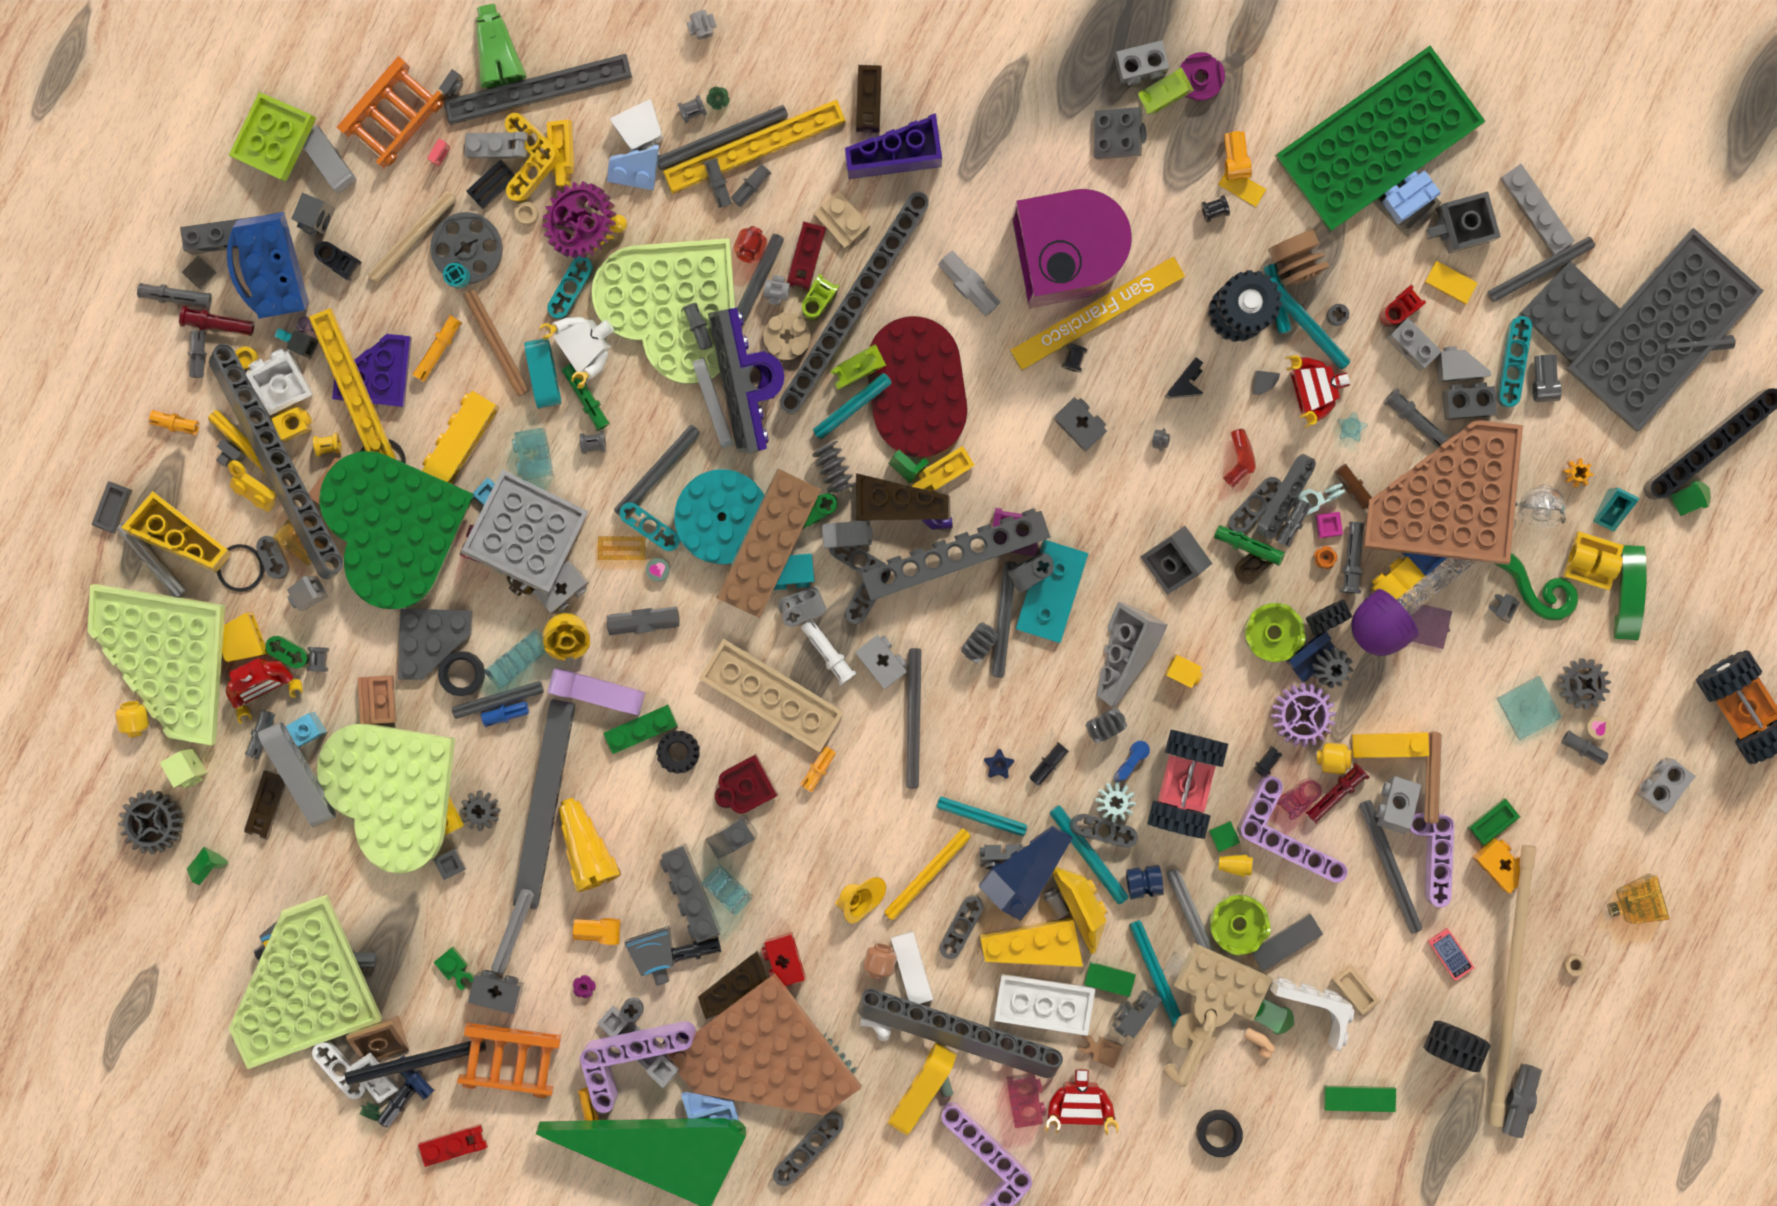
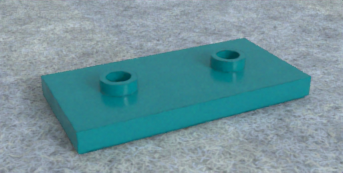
[1015,540,1089,643]

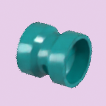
[443,263,470,289]

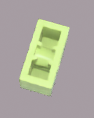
[160,748,208,789]

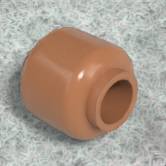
[864,943,897,980]

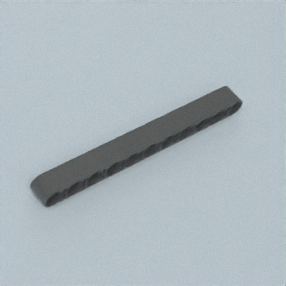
[780,192,929,415]
[209,344,343,580]

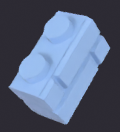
[1382,171,1441,224]

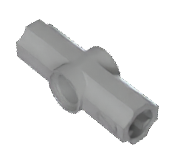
[938,250,1001,316]

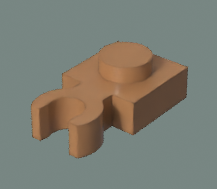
[1078,1035,1123,1068]

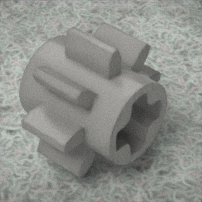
[686,10,717,40]
[763,275,790,305]

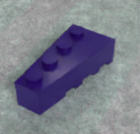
[845,113,942,179]

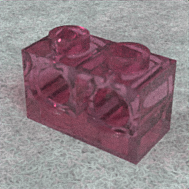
[1006,1073,1046,1128]

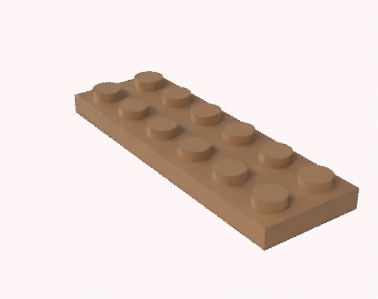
[716,468,821,618]

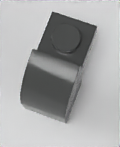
[822,521,873,548]

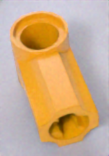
[1224,131,1252,180]
[573,918,621,945]

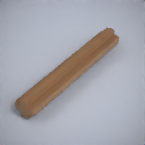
[1424,731,1442,824]

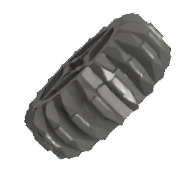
[118,790,184,854]

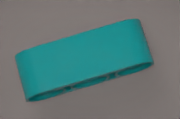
[524,338,561,409]

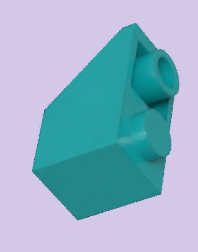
[773,553,815,590]

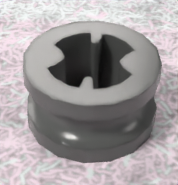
[1326,304,1350,326]

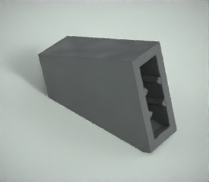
[706,814,758,859]

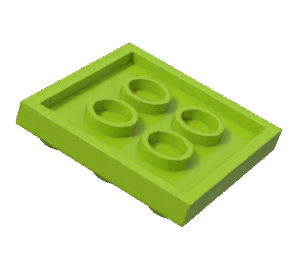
[228,92,317,182]

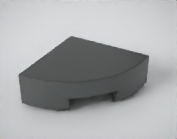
[1253,371,1280,395]

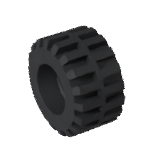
[1423,1021,1491,1072]

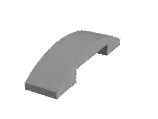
[597,1006,679,1088]

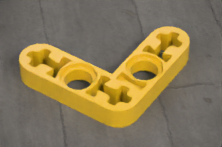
[504,113,560,202]

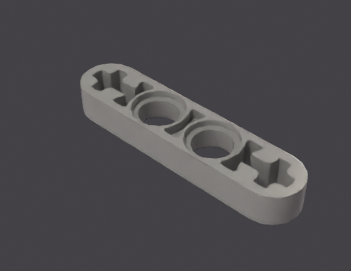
[692,358,734,449]

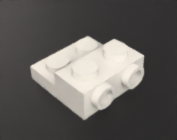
[246,348,313,415]

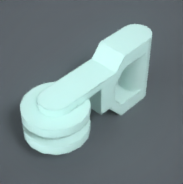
[1297,483,1346,515]

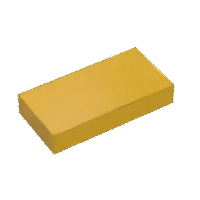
[1424,261,1478,305]

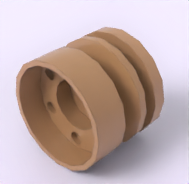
[1268,230,1330,287]

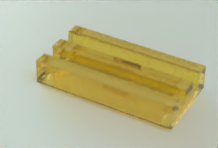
[598,536,646,560]

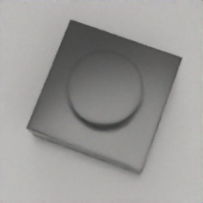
[439,69,464,99]
[434,848,466,880]

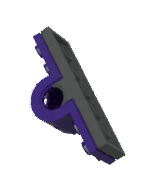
[707,307,784,453]

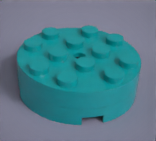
[674,469,765,565]

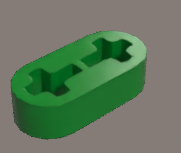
[265,636,309,669]

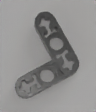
[829,546,891,624]

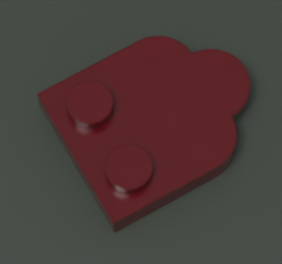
[715,753,779,814]

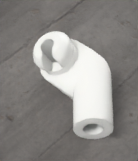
[860,1017,891,1041]

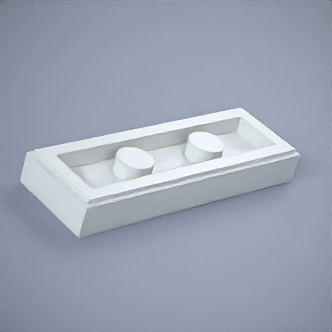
[891,931,933,1004]

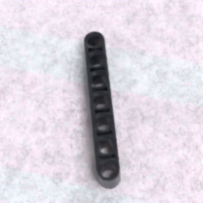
[1644,388,1777,500]

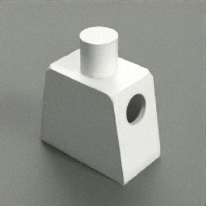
[610,99,664,156]

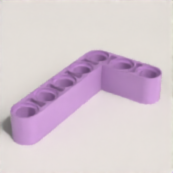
[1238,775,1348,883]
[580,1021,696,1113]
[941,1102,1032,1206]

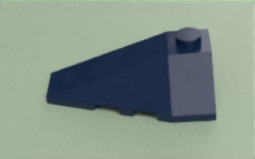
[979,826,1072,921]

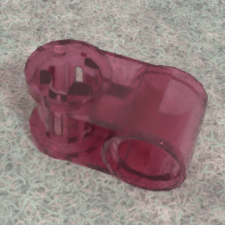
[1277,778,1322,821]

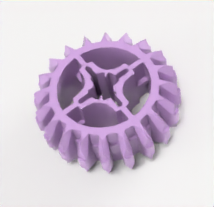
[1271,683,1336,747]

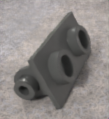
[980,844,1026,870]

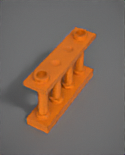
[336,56,445,168]
[457,1022,561,1098]

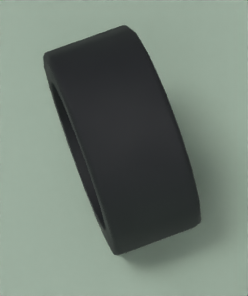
[438,651,485,696]
[1196,1110,1243,1157]

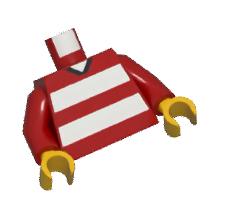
[1285,355,1350,428]
[225,658,303,724]
[1045,1069,1119,1135]

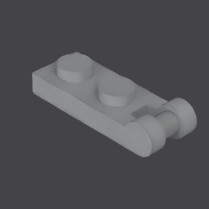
[465,132,528,158]

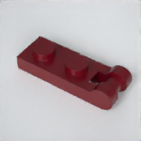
[787,221,826,292]

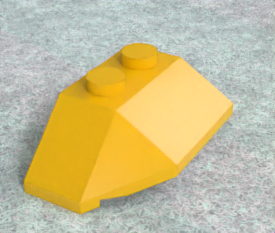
[1052,866,1108,955]

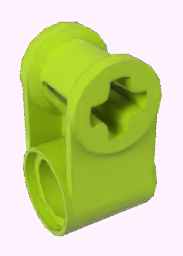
[802,273,840,321]

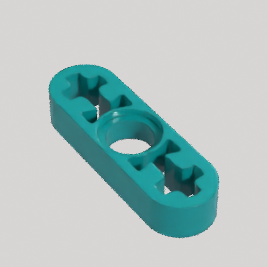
[547,256,593,320]
[619,502,680,551]

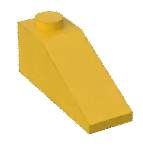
[1352,731,1429,758]

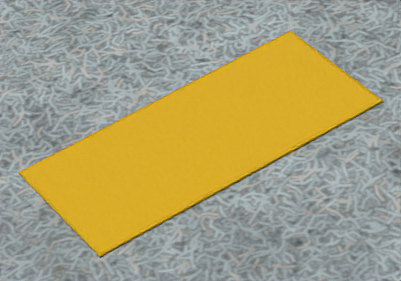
[1218,173,1267,207]

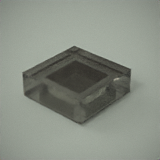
[182,256,217,289]

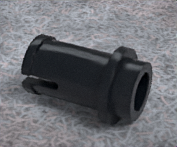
[1254,746,1283,777]

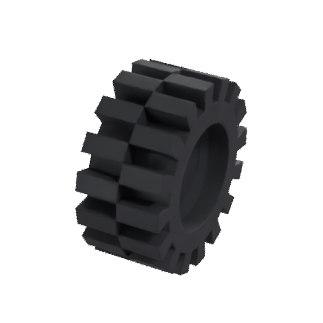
[1305,599,1353,635]
[656,730,700,774]

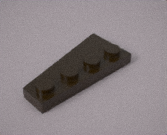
[856,473,950,521]

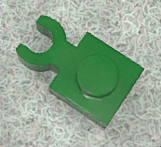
[433,946,474,990]

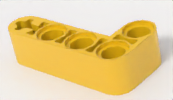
[887,1042,957,1136]

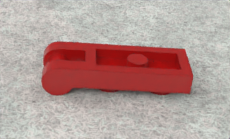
[418,1124,488,1167]

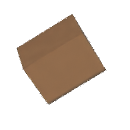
[346,1015,409,1061]

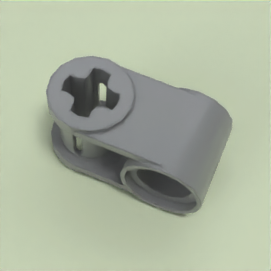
[778,587,826,627]

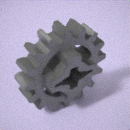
[1557,658,1611,710]

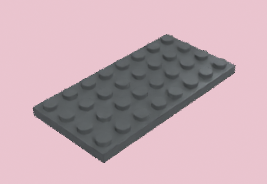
[1566,228,1764,432]

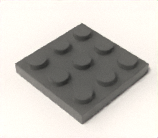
[1519,261,1620,362]

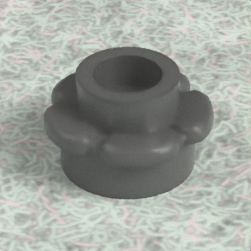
[1152,428,1170,452]

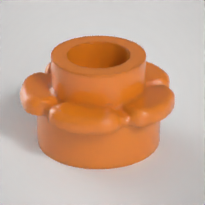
[1314,546,1337,569]

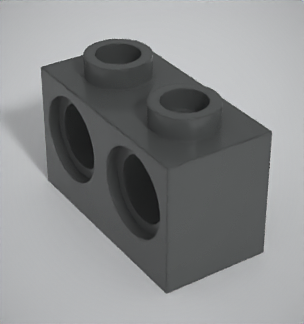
[291,192,335,236]
[1442,383,1497,420]

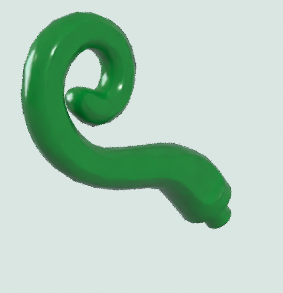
[1495,553,1578,621]

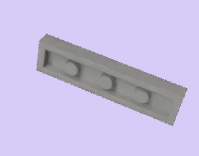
[1500,164,1575,255]

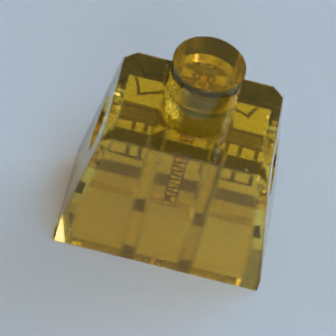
[1607,873,1670,924]

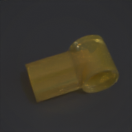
[273,519,319,566]

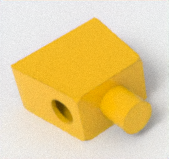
[222,612,268,662]

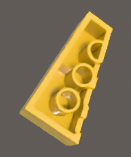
[121,491,231,573]
[980,917,1083,967]

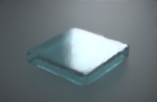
[1496,676,1562,740]

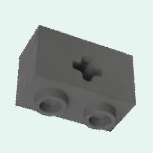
[1052,397,1107,452]
[468,970,524,1014]

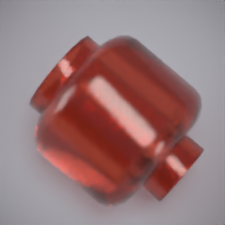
[733,226,767,263]

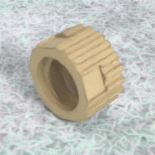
[1563,954,1587,976]

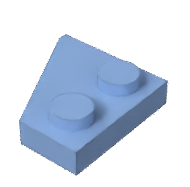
[607,145,659,190]
[681,1092,740,1121]

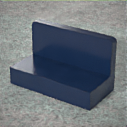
[1285,631,1336,682]

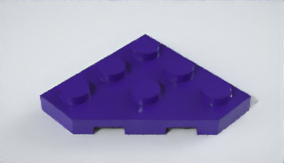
[332,334,412,407]

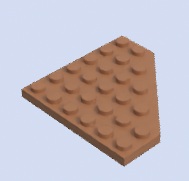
[1364,420,1523,565]
[667,973,862,1115]

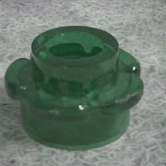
[706,87,730,110]
[359,1102,382,1122]

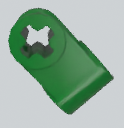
[802,493,838,529]

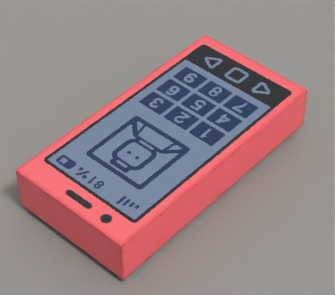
[1427,928,1475,981]

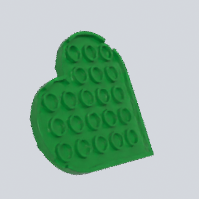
[319,451,475,609]

